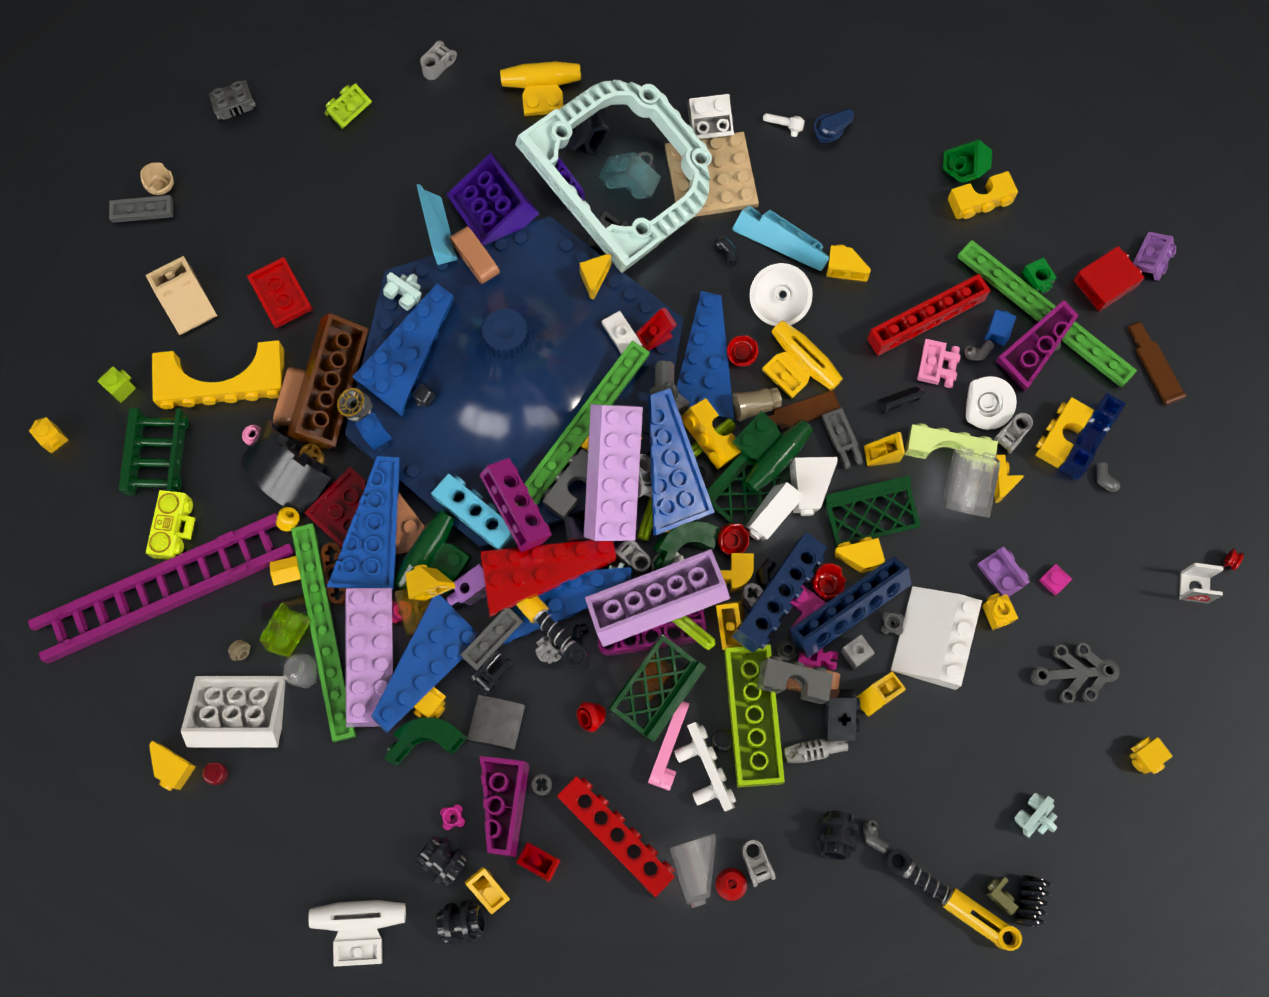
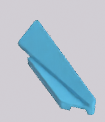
[416,184,458,265]
[732,206,830,271]

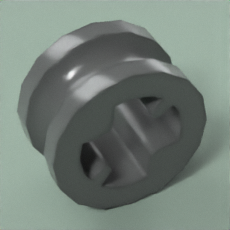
[531,774,553,796]

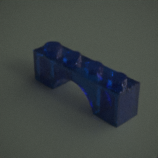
[1059,393,1126,480]

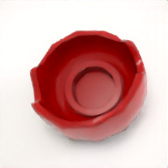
[726,335,759,367]
[717,523,749,556]
[812,563,846,599]

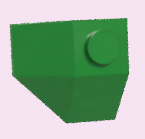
[943,140,992,183]

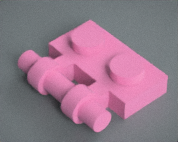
[917,339,961,388]

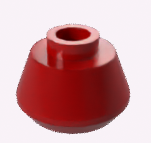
[577,702,606,732]
[715,868,747,901]

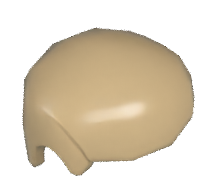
[140,163,174,196]

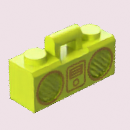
[146,490,195,560]

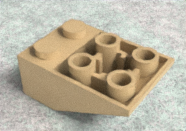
[146,256,217,335]

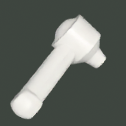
[763,113,805,137]

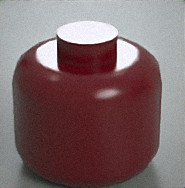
[203,762,228,786]

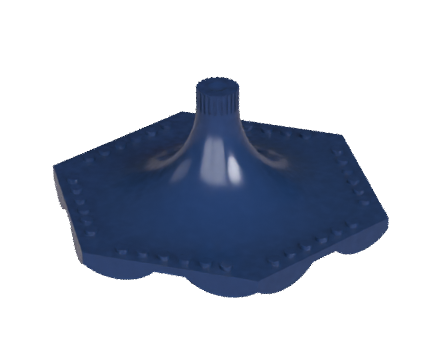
[345,216,683,550]

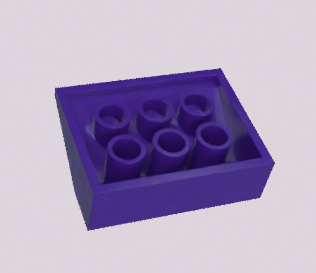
[446,153,539,246]

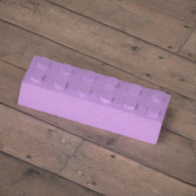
[584,404,643,541]
[585,550,730,647]
[345,588,393,727]

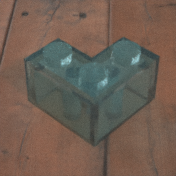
[599,152,661,199]

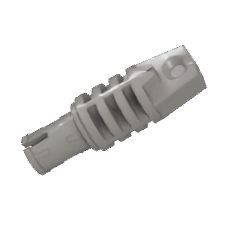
[784,738,848,763]

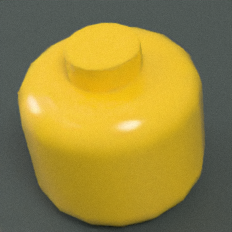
[276,507,300,532]

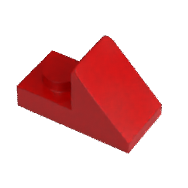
[635,308,677,351]
[516,842,561,882]

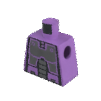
[446,564,486,608]

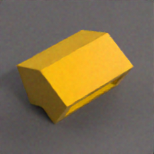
[270,556,301,585]

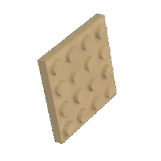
[665,132,759,217]

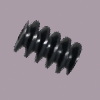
[1014,875,1053,928]

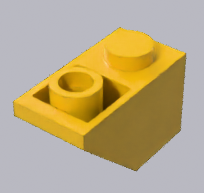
[833,537,885,573]

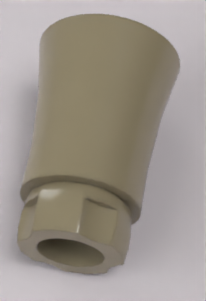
[732,387,782,422]

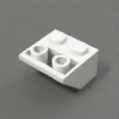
[687,94,734,140]

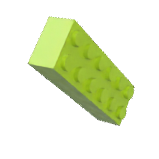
[724,644,785,788]

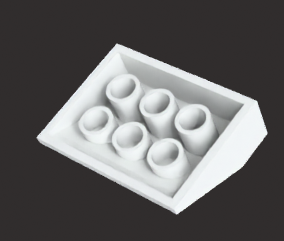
[890,586,982,690]
[181,676,285,747]

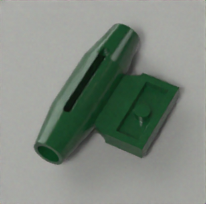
[732,411,813,493]
[394,509,472,594]

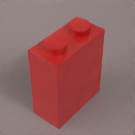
[1073,246,1145,312]

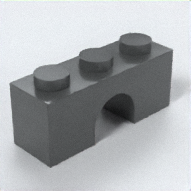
[542,449,588,521]
[757,656,833,704]

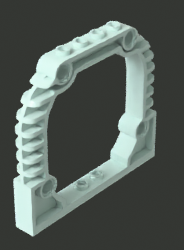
[515,80,712,273]

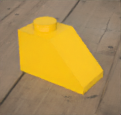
[826,245,871,282]
[405,565,455,601]
[716,600,745,650]
[857,671,906,717]
[149,741,196,791]

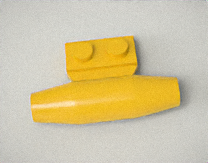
[500,61,581,116]
[762,320,843,399]

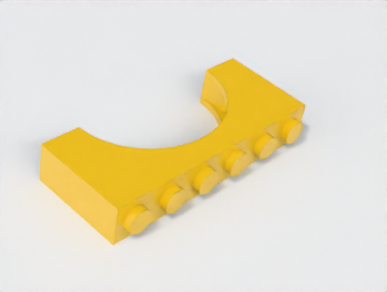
[152,340,285,409]

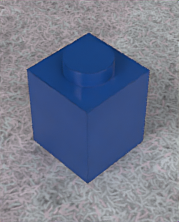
[984,310,1016,346]
[355,412,392,450]

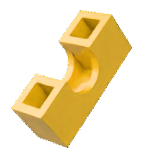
[948,171,1018,220]
[1035,397,1094,468]
[681,398,741,470]

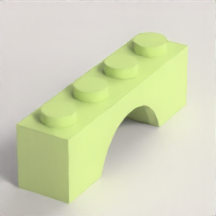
[905,423,998,472]

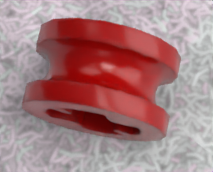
[1223,549,1244,571]

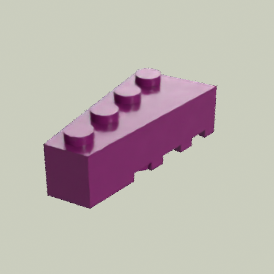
[995,300,1079,391]
[479,756,530,857]

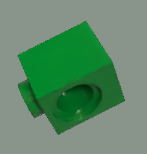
[1021,257,1057,294]

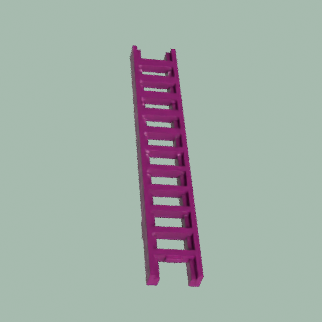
[27,513,296,664]

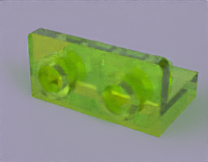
[259,603,312,657]

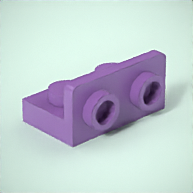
[1133,232,1176,281]
[977,546,1029,597]

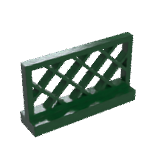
[707,453,790,526]
[823,475,921,547]
[608,634,706,742]

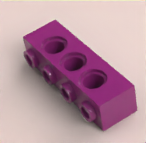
[480,458,552,552]

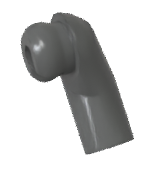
[964,340,995,360]
[1096,463,1120,492]
[862,819,889,854]

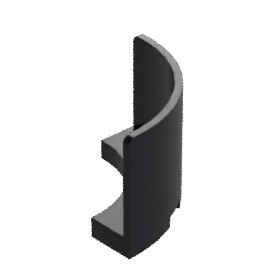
[241,419,331,516]

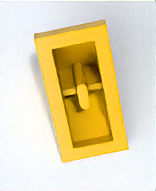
[579,254,611,300]
[864,432,905,466]

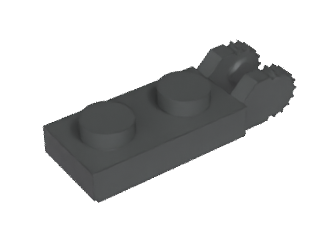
[821,408,863,469]

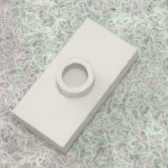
[602,311,642,354]

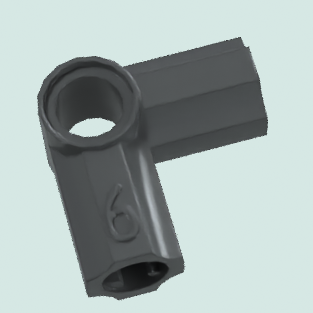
[650,360,689,415]

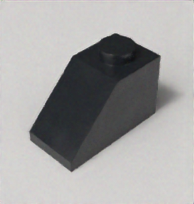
[564,517,591,542]

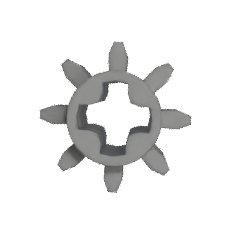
[536,636,563,664]

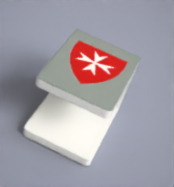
[1179,563,1223,604]

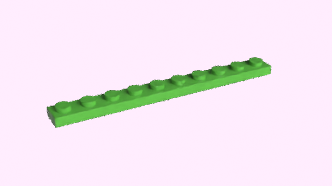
[957,240,1137,388]
[515,340,650,506]
[291,523,356,742]

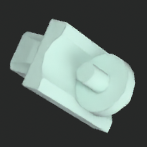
[383,272,422,311]
[1015,793,1057,838]

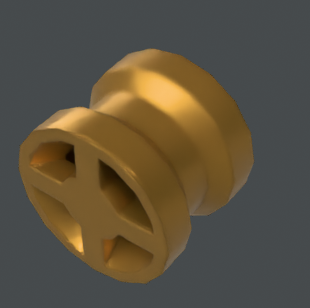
[300,443,325,464]

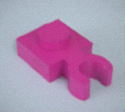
[798,648,838,670]

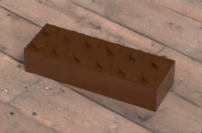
[286,313,368,450]

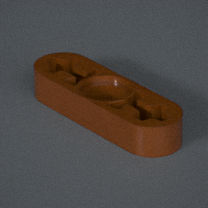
[321,542,346,606]

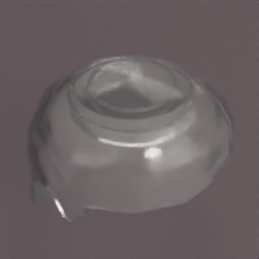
[283,653,320,688]

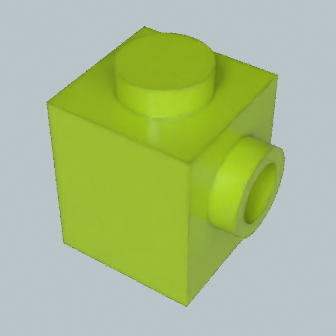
[97,367,136,403]

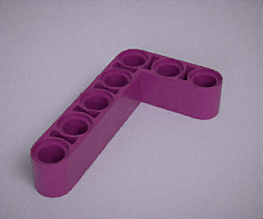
[598,609,706,656]

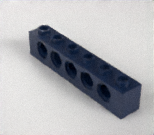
[731,532,827,653]
[789,556,911,659]

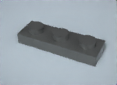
[109,195,173,223]
[460,608,523,671]

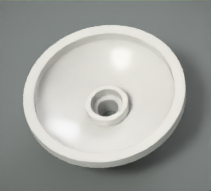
[750,263,813,326]

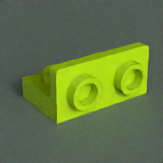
[325,83,372,129]

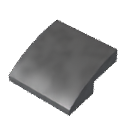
[467,695,525,750]

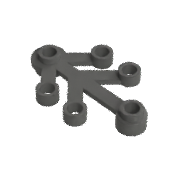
[1030,643,1120,704]

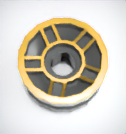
[337,388,373,422]

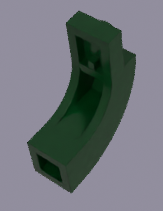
[653,521,721,570]
[384,717,468,766]

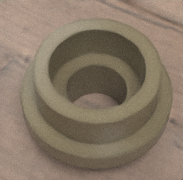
[228,640,251,661]

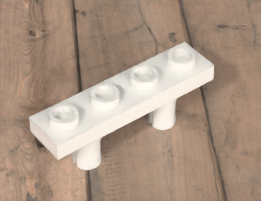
[674,722,736,812]

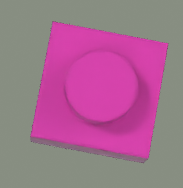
[1039,564,1072,596]

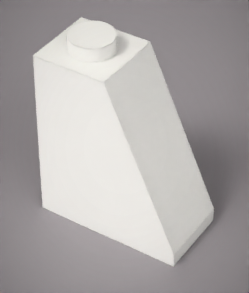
[789,457,837,516]
[745,482,804,541]

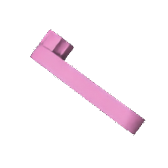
[648,701,690,791]

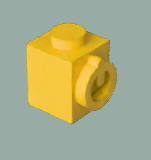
[29,417,68,454]
[982,593,1018,630]
[413,687,446,718]
[1130,736,1173,774]

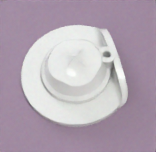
[966,376,1017,430]

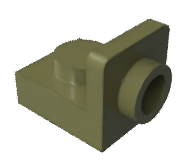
[985,877,1018,915]

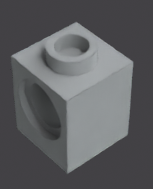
[840,635,875,670]

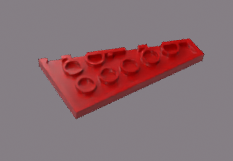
[480,540,616,617]

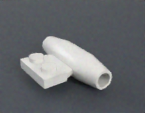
[309,900,406,966]

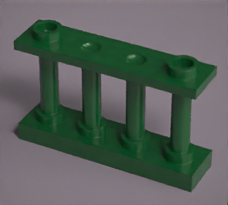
[119,408,189,496]

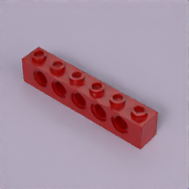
[867,274,990,356]
[557,776,675,898]

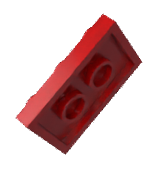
[247,257,313,329]

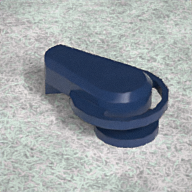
[814,109,854,143]

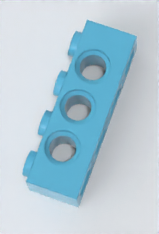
[431,474,513,550]

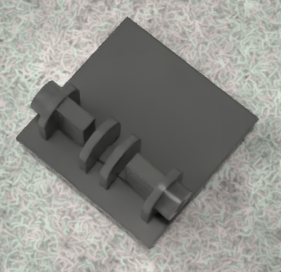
[208,80,256,120]

